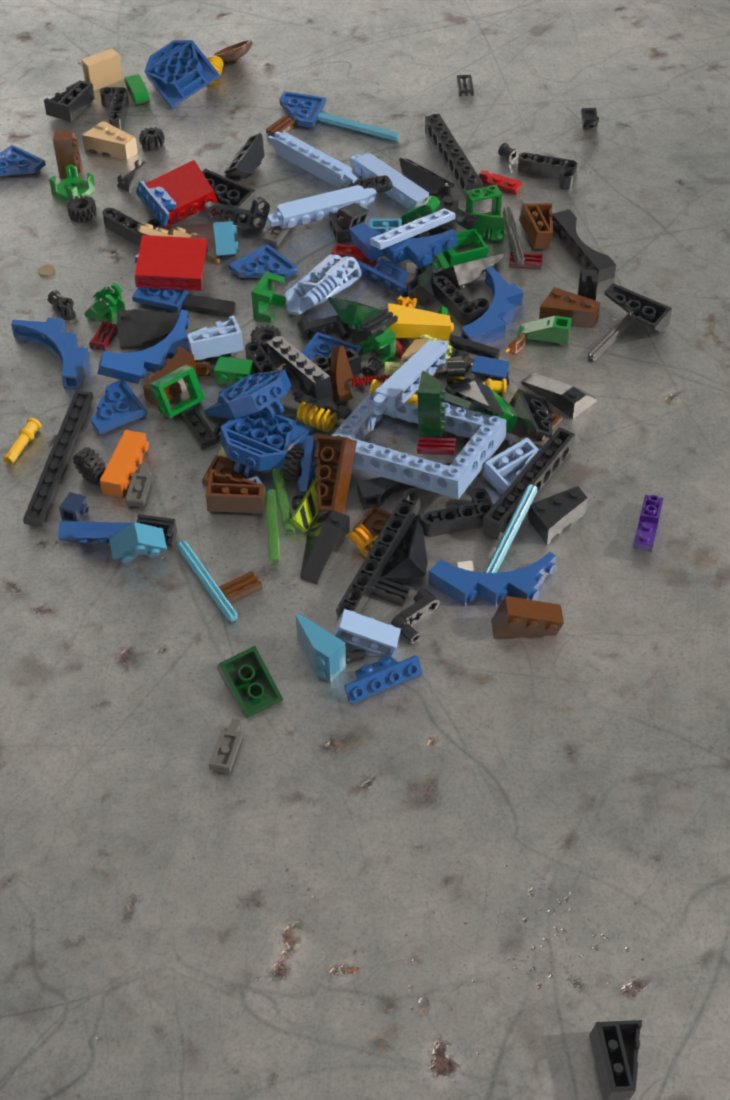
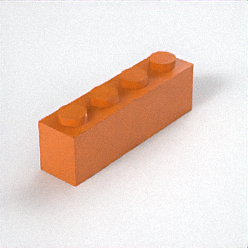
[100,430,149,497]

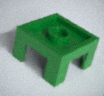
[49,164,96,202]
[251,272,286,323]
[358,324,396,367]

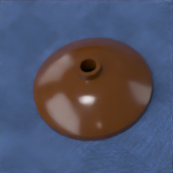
[212,40,253,63]

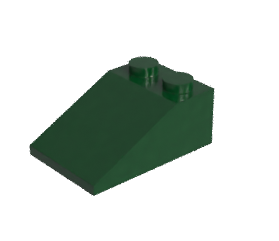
[328,297,382,330]
[217,646,284,718]

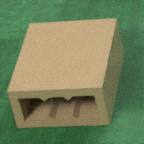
[81,48,123,91]

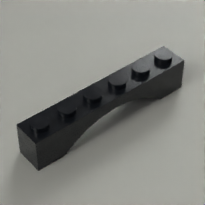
[552,209,616,283]
[408,231,434,305]
[266,336,333,400]
[357,462,470,510]

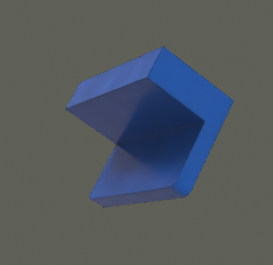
[471,355,510,379]

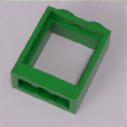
[465,185,502,217]
[442,228,489,267]
[150,365,205,418]

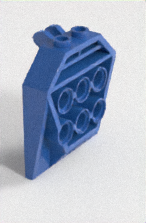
[144,40,221,109]
[204,369,292,419]
[220,408,314,478]

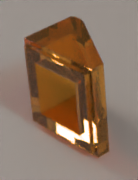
[505,332,526,355]
[195,362,211,376]

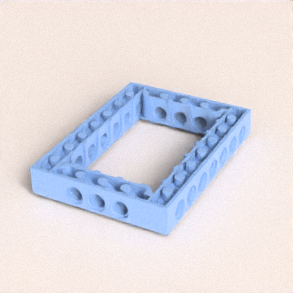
[332,393,506,499]

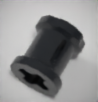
[498,143,518,162]
[47,290,69,311]
[59,298,76,320]
[362,356,383,378]

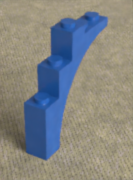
[350,222,457,269]
[461,266,524,345]
[97,309,189,384]
[11,318,90,389]
[428,552,556,606]

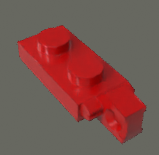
[479,170,522,195]
[331,243,377,265]

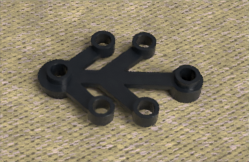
[292,389,352,420]

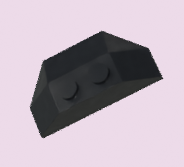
[223,133,265,178]
[399,157,455,195]

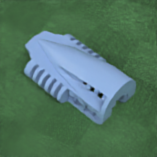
[285,254,361,315]

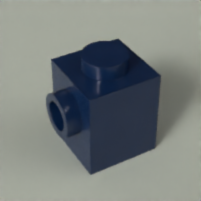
[59,492,89,522]

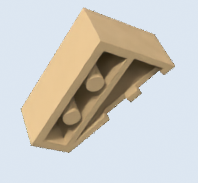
[82,121,138,160]

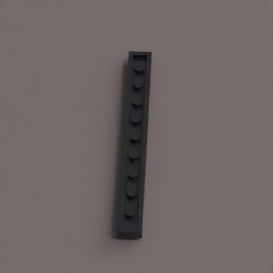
[23,390,93,526]

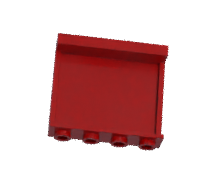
[145,160,218,229]
[134,235,208,291]

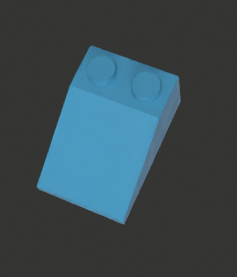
[296,613,346,683]

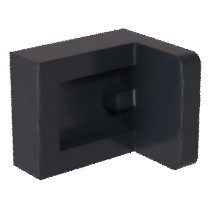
[581,108,599,128]
[454,208,480,230]

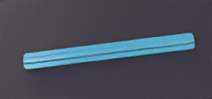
[317,112,400,142]
[484,484,537,573]
[177,540,238,623]

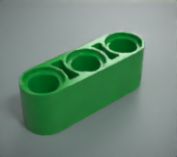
[124,73,150,105]
[400,196,440,226]

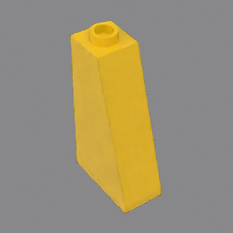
[387,303,454,340]

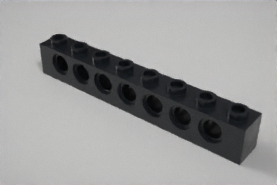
[425,114,483,198]
[483,427,575,540]

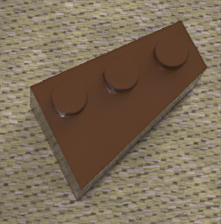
[53,131,82,179]
[519,203,553,249]
[539,287,600,328]
[143,346,196,407]
[206,469,265,514]
[491,596,564,639]

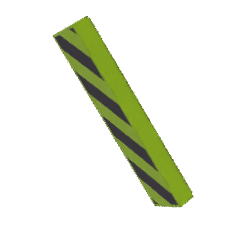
[290,475,319,533]

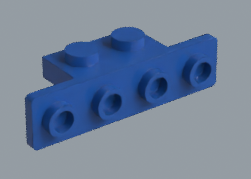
[136,181,177,227]
[357,258,410,296]
[58,521,132,544]
[344,655,422,704]

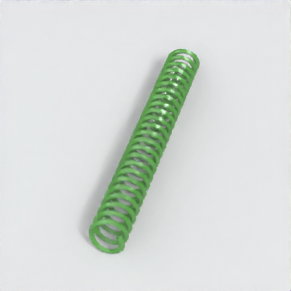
[271,468,295,536]
[265,490,280,564]

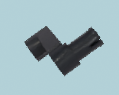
[297,315,352,341]
[390,588,440,644]

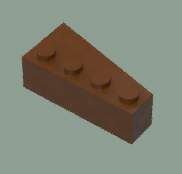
[314,434,357,514]

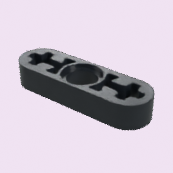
[348,175,393,193]

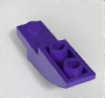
[633,494,664,552]

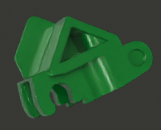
[84,282,125,322]

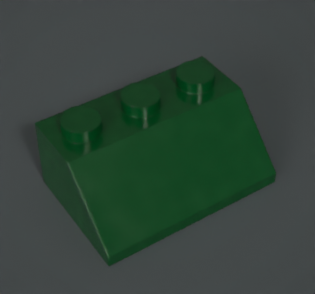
[417,371,446,438]

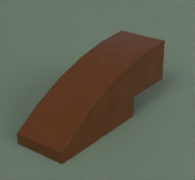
[330,346,353,403]

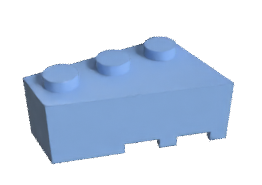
[187,315,244,361]
[482,438,539,496]
[332,609,401,657]

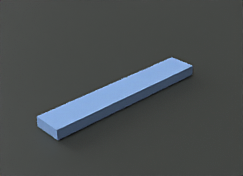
[370,208,455,250]

